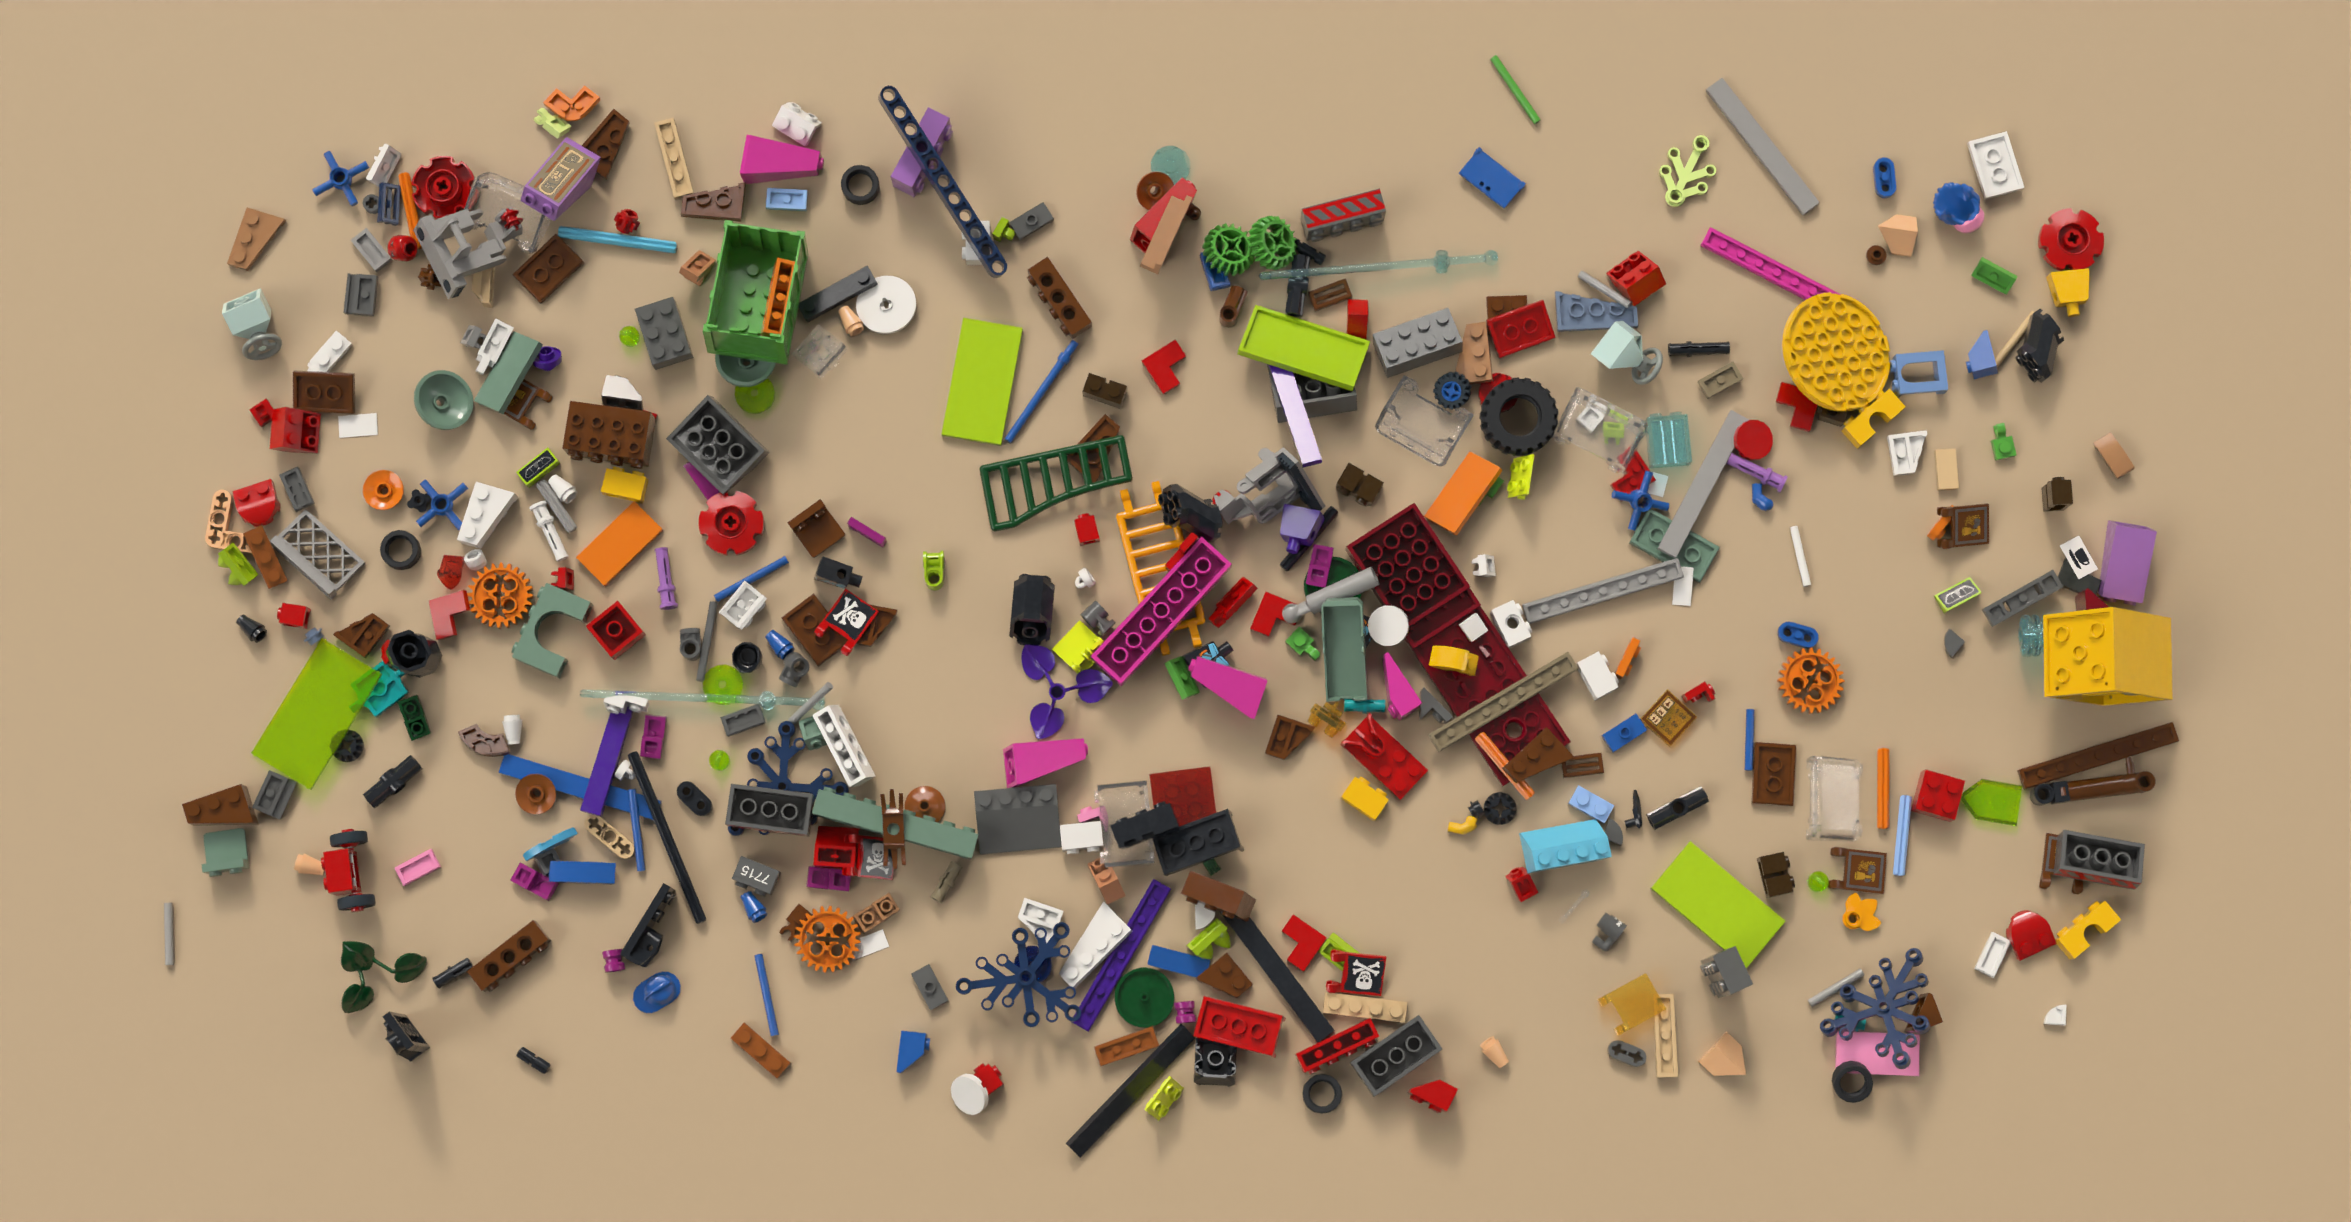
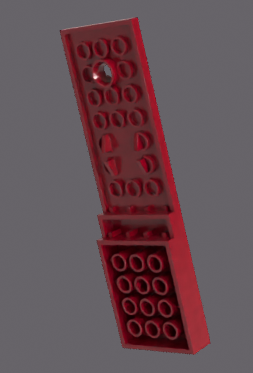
[1345,503,1571,787]

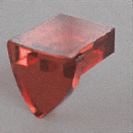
[437,555,465,590]

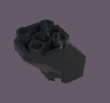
[2015,309,2064,383]
[1158,484,1223,542]
[1009,574,1055,646]
[386,630,442,678]

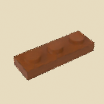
[243,525,288,589]
[731,1022,791,1079]
[1094,1026,1159,1066]

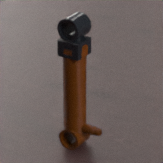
[2030,757,2156,806]

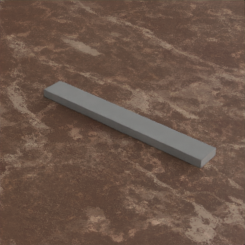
[1706,78,1820,216]
[1657,410,1749,558]
[1522,558,1684,624]

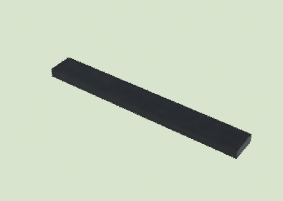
[1219,911,1335,1043]
[1066,1024,1195,1158]

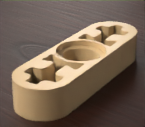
[585,814,635,859]

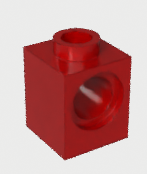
[1074,513,1100,546]
[277,603,311,629]

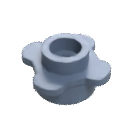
[304,627,324,646]

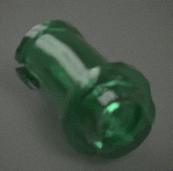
[1203,859,1221,876]

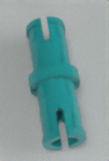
[1344,699,1385,714]

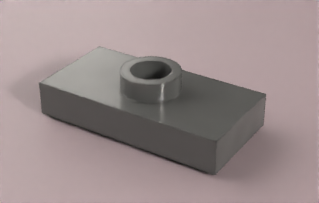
[1009,202,1054,240]
[279,466,315,512]
[720,703,766,737]
[911,964,949,1010]

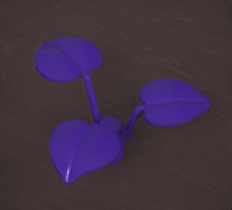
[1021,645,1113,739]

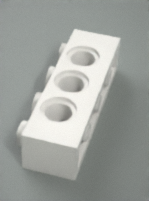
[813,705,875,787]

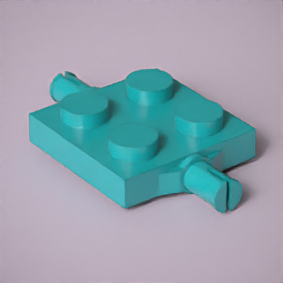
[349,661,409,718]

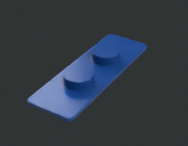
[1147,945,1210,977]

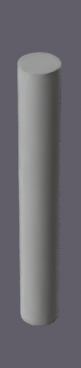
[1578,271,1632,309]
[788,682,833,725]
[164,903,174,965]
[1808,969,1864,1007]

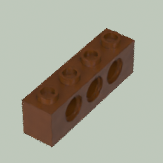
[1027,257,1092,339]
[467,920,551,992]

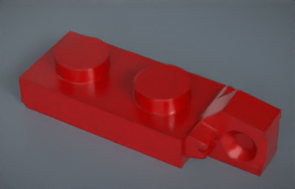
[1208,577,1258,629]

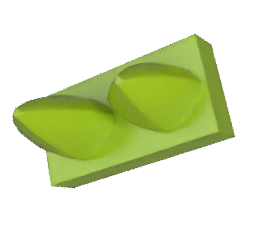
[218,543,259,586]
[1186,918,1230,959]

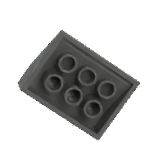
[1267,364,1357,423]
[666,395,770,495]
[974,784,1062,855]

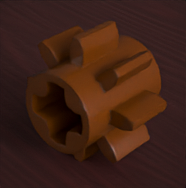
[418,264,441,290]

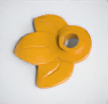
[1842,893,1881,931]

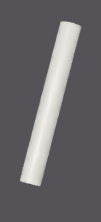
[1790,526,1811,587]

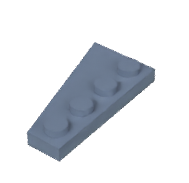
[1555,291,1638,332]

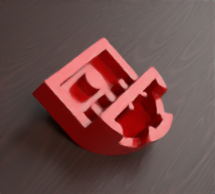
[232,479,280,527]
[2006,910,2057,961]

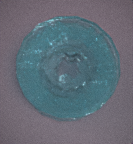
[2018,614,2047,657]

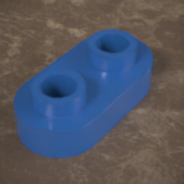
[1873,157,1896,198]
[1777,622,1819,648]

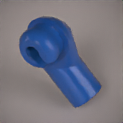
[1752,483,1774,511]

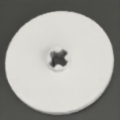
[856,276,916,334]

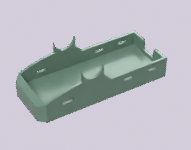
[1321,597,1368,702]

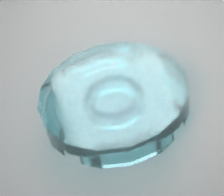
[1151,146,1190,185]

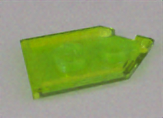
[1961,779,2022,826]

